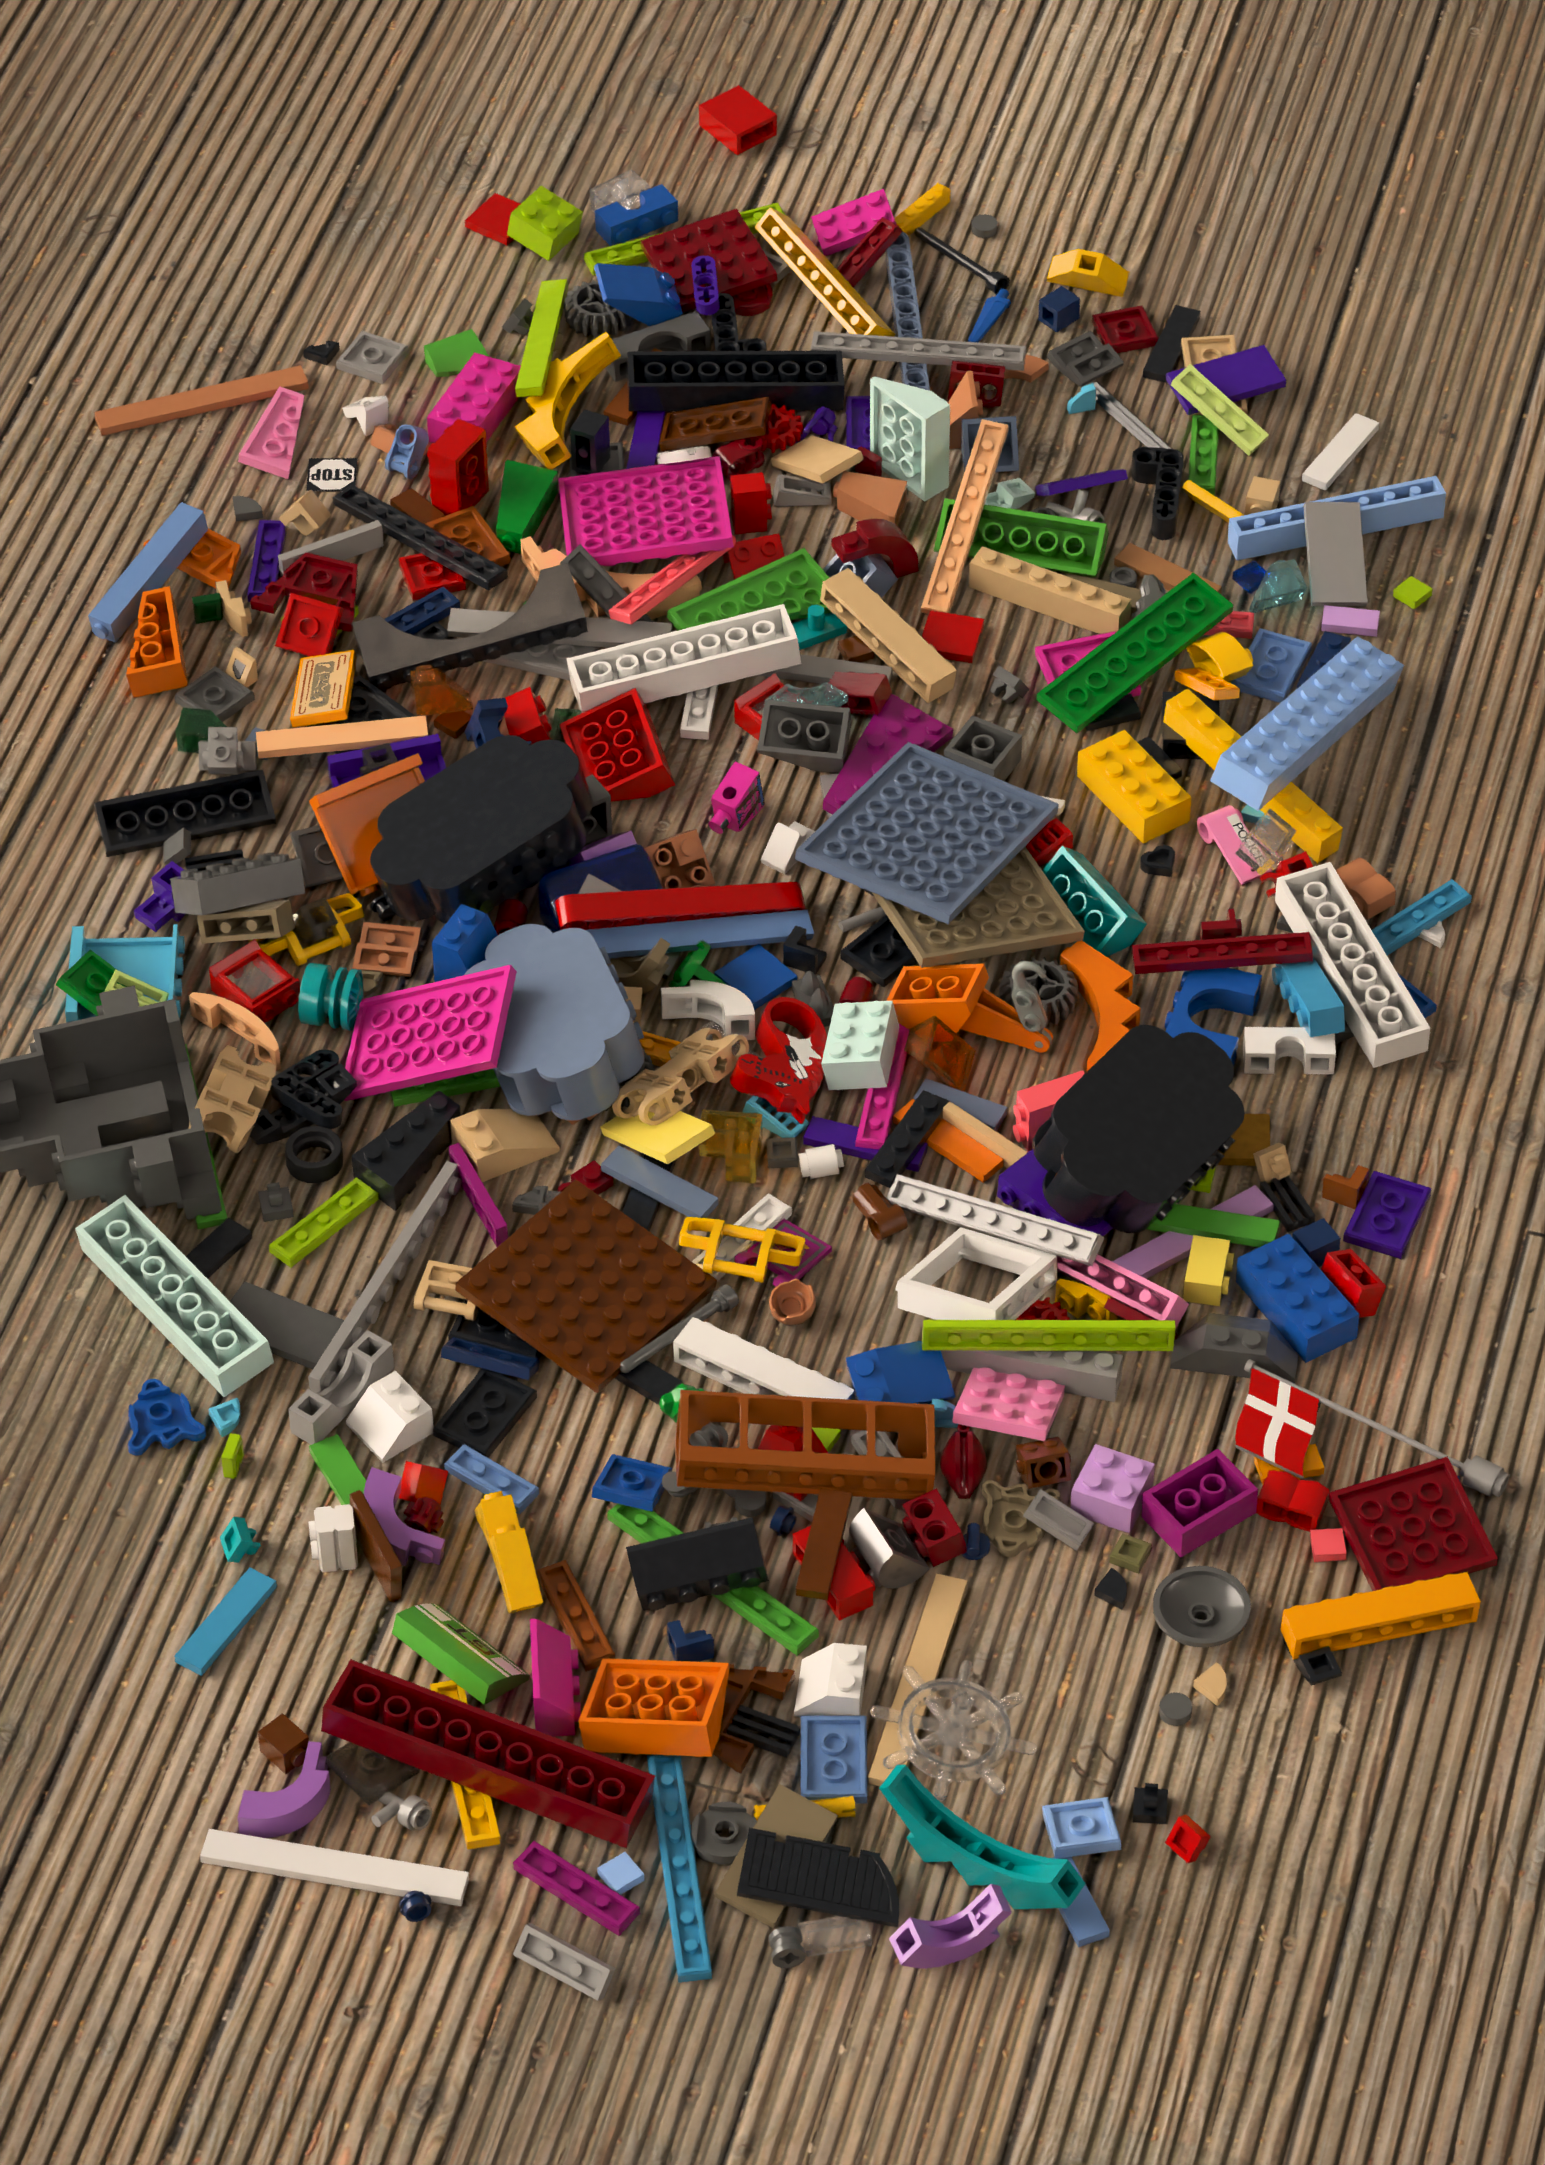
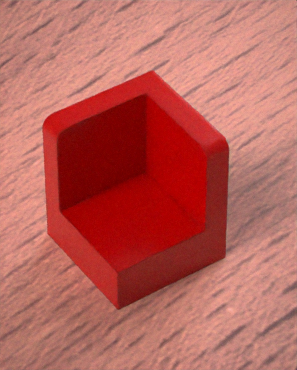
[398,1461,448,1505]

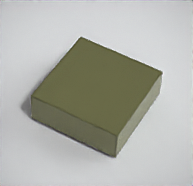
[1109,1533,1152,1574]

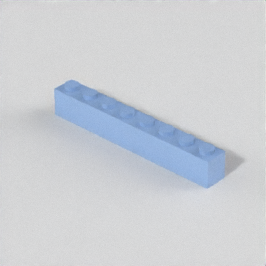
[1228,476,1446,561]

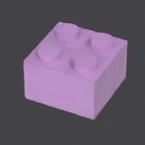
[1071,1444,1155,1534]

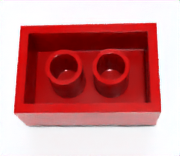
[427,418,489,516]

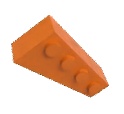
[126,586,188,698]

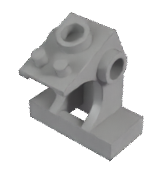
[198,727,257,774]

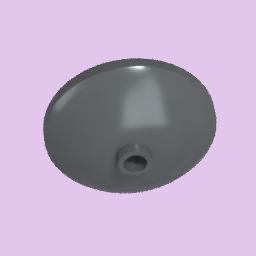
[1153,1566,1251,1648]

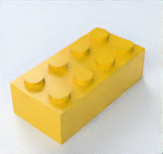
[1077,730,1191,844]

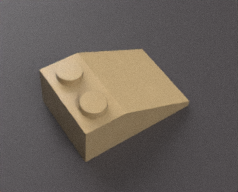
[450,1109,560,1182]

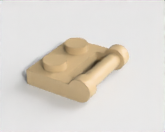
[414,1260,478,1321]

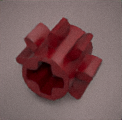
[403,1497,444,1534]

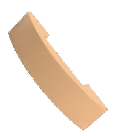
[189,992,281,1071]

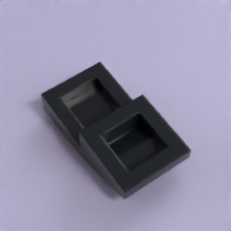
[1283,1639,1342,1686]

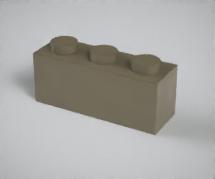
[196,900,295,944]

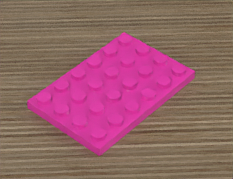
[344,965,517,1101]

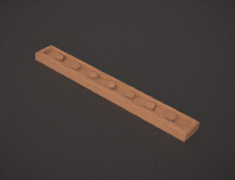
[94,365,309,436]

